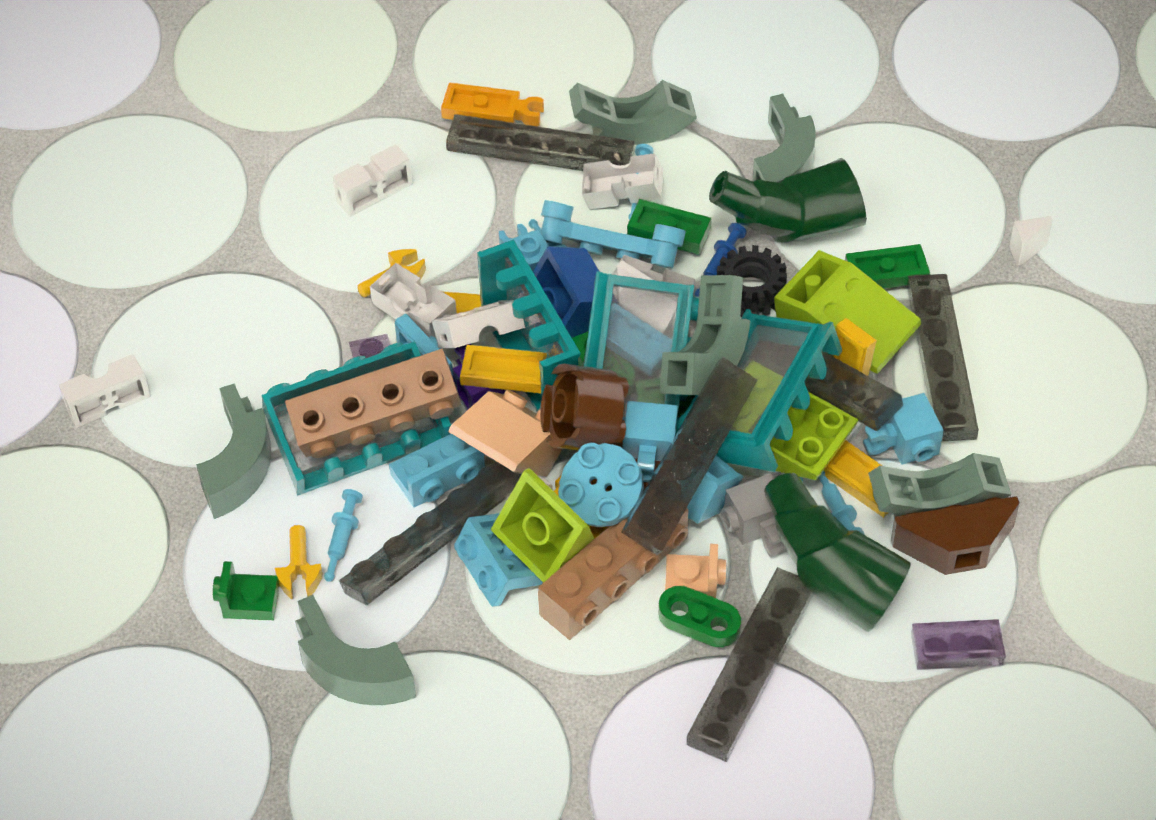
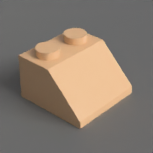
[448,390,562,476]

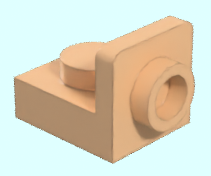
[665,543,726,598]

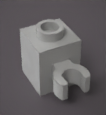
[721,473,786,557]

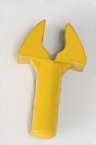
[357,249,426,298]
[274,525,323,599]

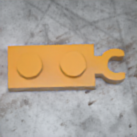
[441,82,544,127]

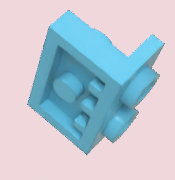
[389,433,485,508]
[454,513,543,607]

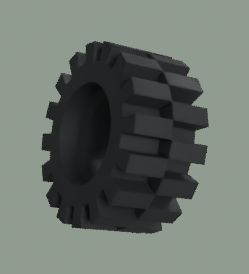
[717,245,787,317]

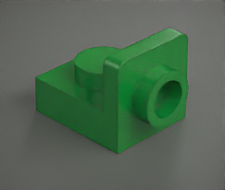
[212,561,280,621]

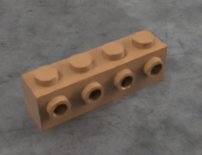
[285,348,462,458]
[538,485,688,641]

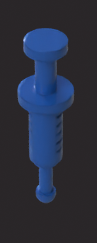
[695,222,747,297]

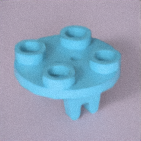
[558,442,644,528]

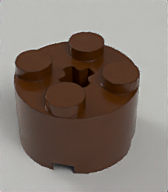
[540,364,629,450]

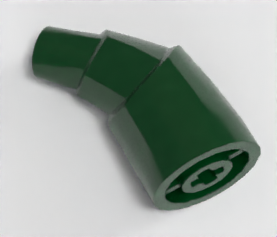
[709,158,867,243]
[764,473,911,632]

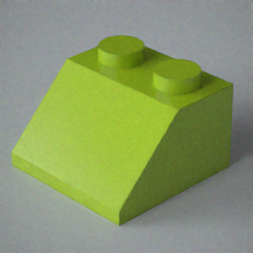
[490,468,594,583]

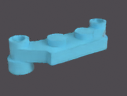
[540,200,686,269]

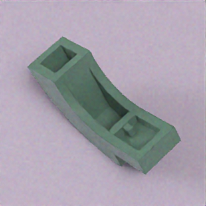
[569,79,697,146]
[752,93,816,182]
[659,275,750,395]
[196,383,271,519]
[868,453,1012,517]
[295,595,416,705]

